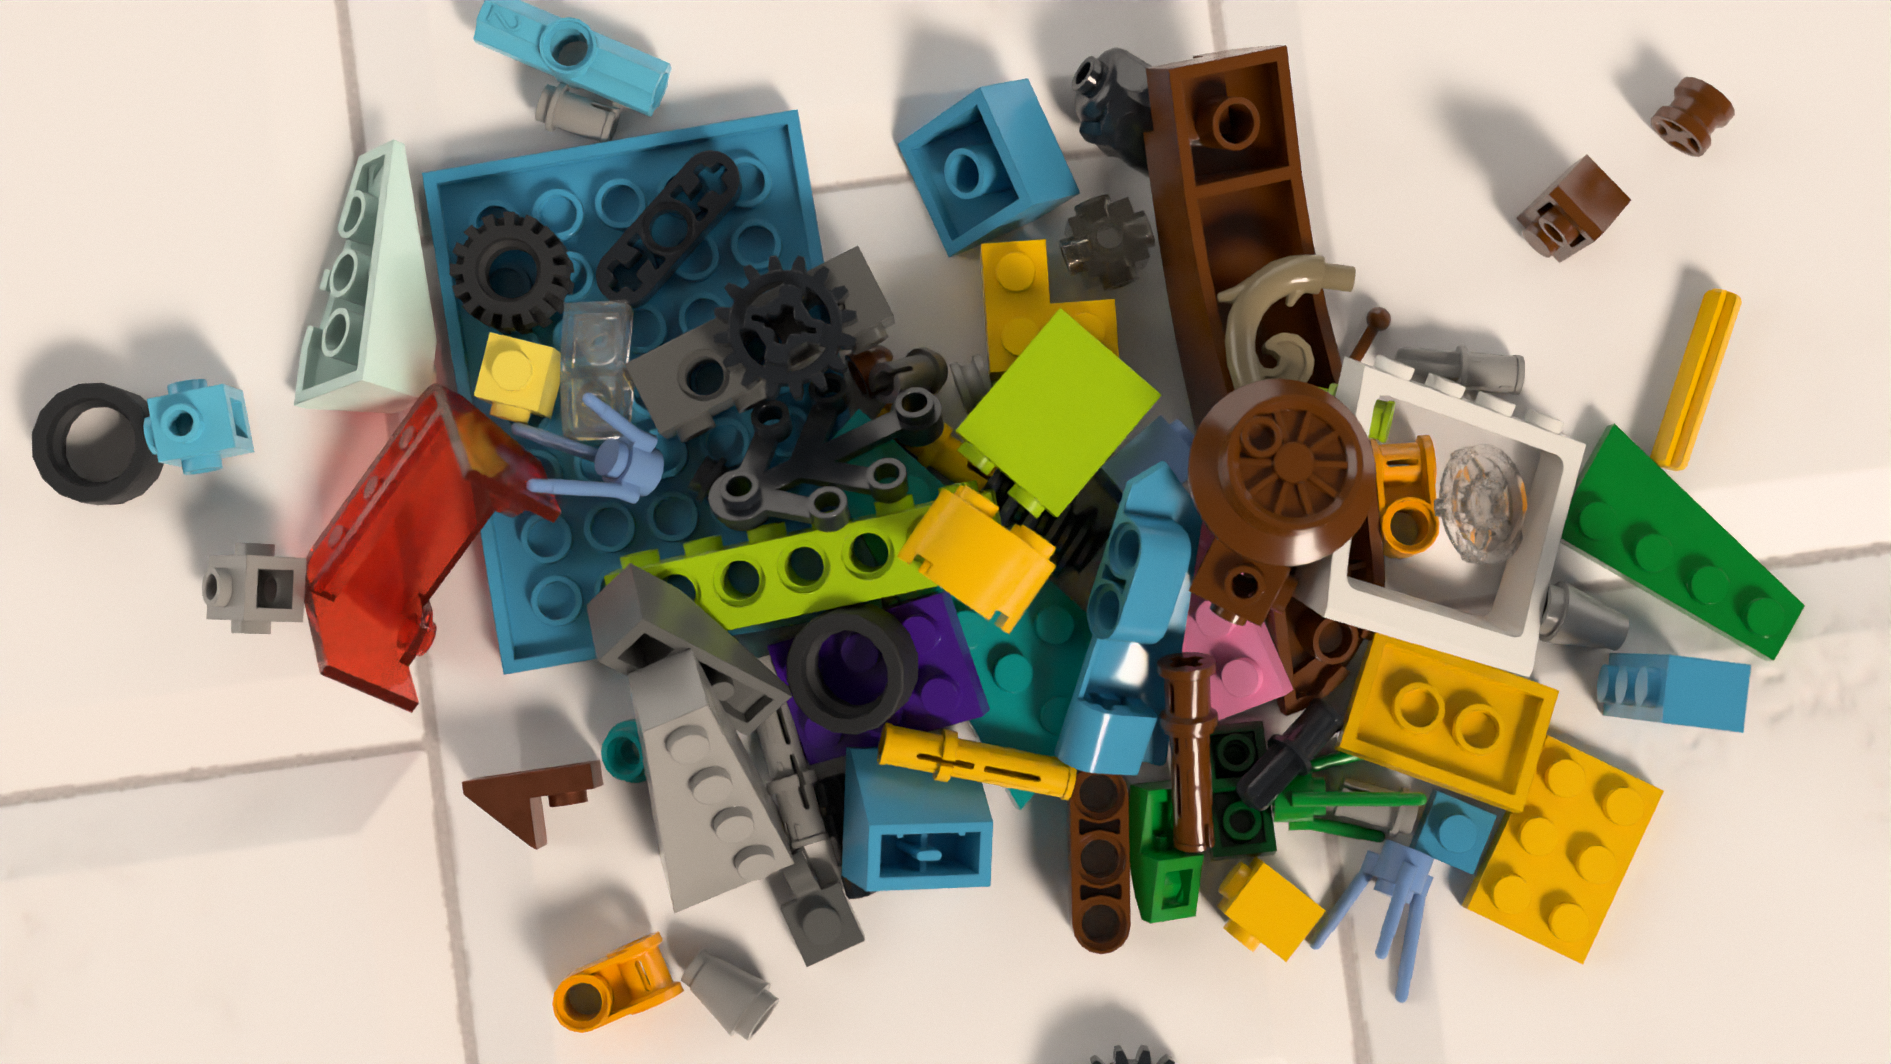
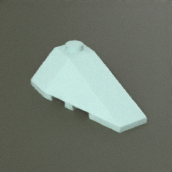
[294,139,437,414]

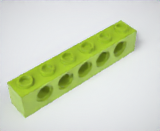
[604,480,1002,631]

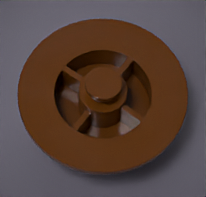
[1188,379,1376,567]

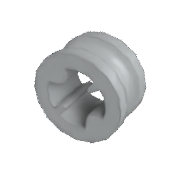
[949,354,993,416]

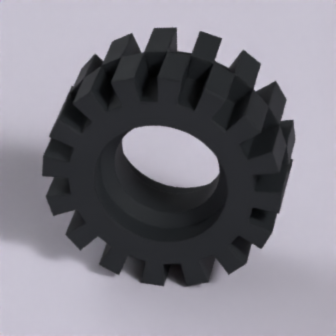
[450,212,575,335]

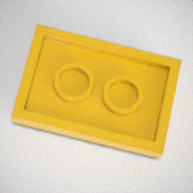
[1334,632,1560,814]
[1461,735,1664,965]

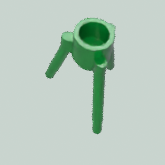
[1271,751,1427,843]

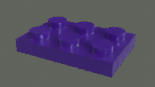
[767,589,990,766]

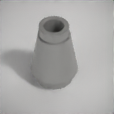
[1539,581,1629,651]
[681,950,779,1041]

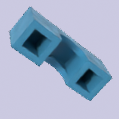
[1597,653,1751,733]

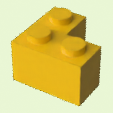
[980,239,1119,381]

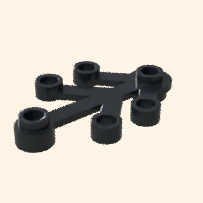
[709,373,944,532]

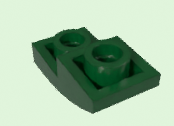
[1210,720,1277,861]

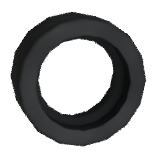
[32,383,164,505]
[786,603,918,734]

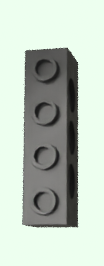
[624,246,895,443]

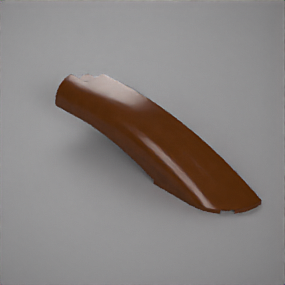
[1143,45,1386,716]

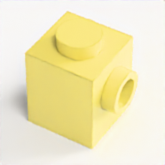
[474,332,567,425]

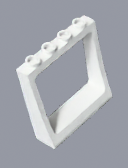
[1292,354,1586,677]

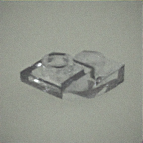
[560,300,635,441]

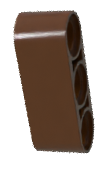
[1067,769,1131,954]

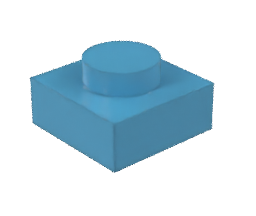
[1409,789,1497,875]

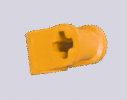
[1369,435,1440,560]
[552,931,684,1033]

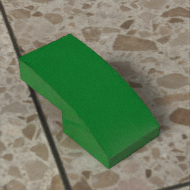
[1129,780,1204,924]

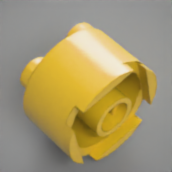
[897,485,1056,634]

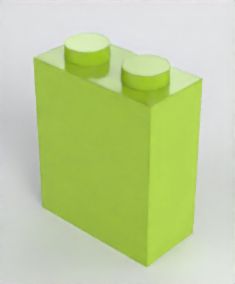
[955,308,1162,518]

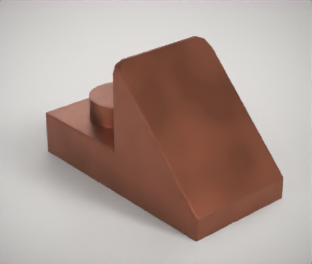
[462,760,604,850]

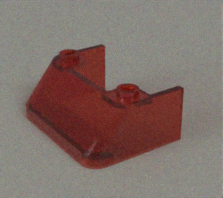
[304,383,561,713]

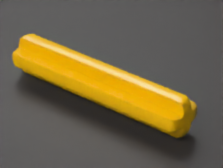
[1650,288,1742,471]

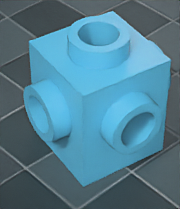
[143,379,254,475]

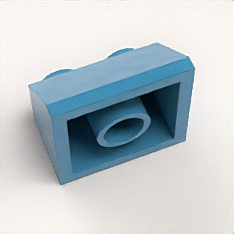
[898,78,1080,257]

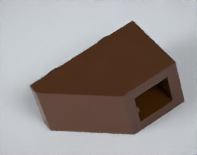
[1516,154,1631,263]

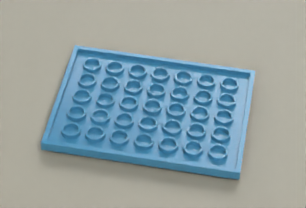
[422,109,883,675]

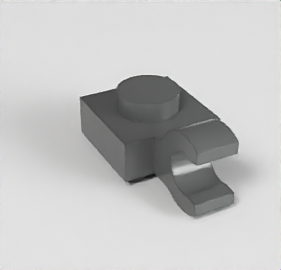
[780,846,865,967]

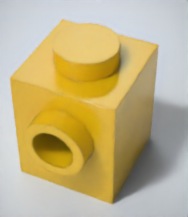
[1217,857,1326,962]

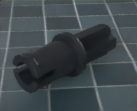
[1235,698,1344,812]

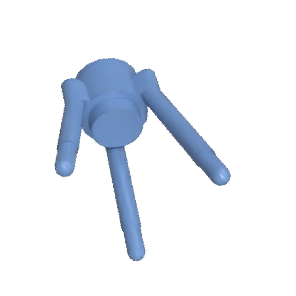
[511,392,664,504]
[1309,839,1434,1003]

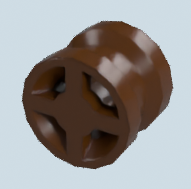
[1651,77,1735,157]

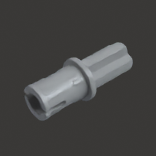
[1394,345,1525,395]

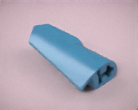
[1054,460,1202,776]

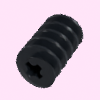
[981,469,1114,580]

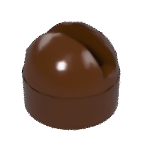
[845,345,894,400]

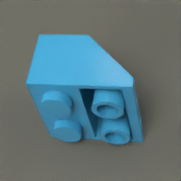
[842,746,993,892]

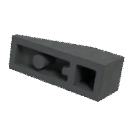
[586,563,792,736]

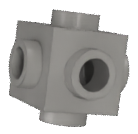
[202,543,306,634]

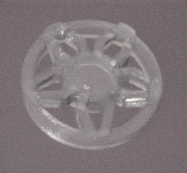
[1434,444,1528,565]

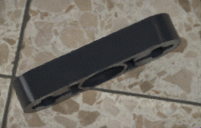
[596,150,742,309]

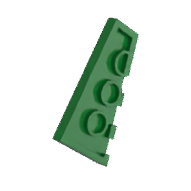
[1560,424,1805,661]

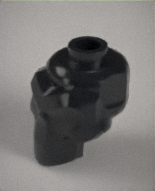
[1072,47,1154,178]

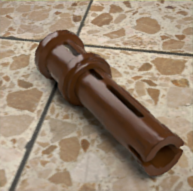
[1157,652,1218,852]

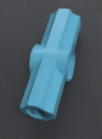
[473,0,672,117]

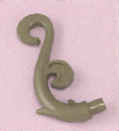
[1217,254,1356,390]

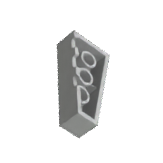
[628,648,794,913]

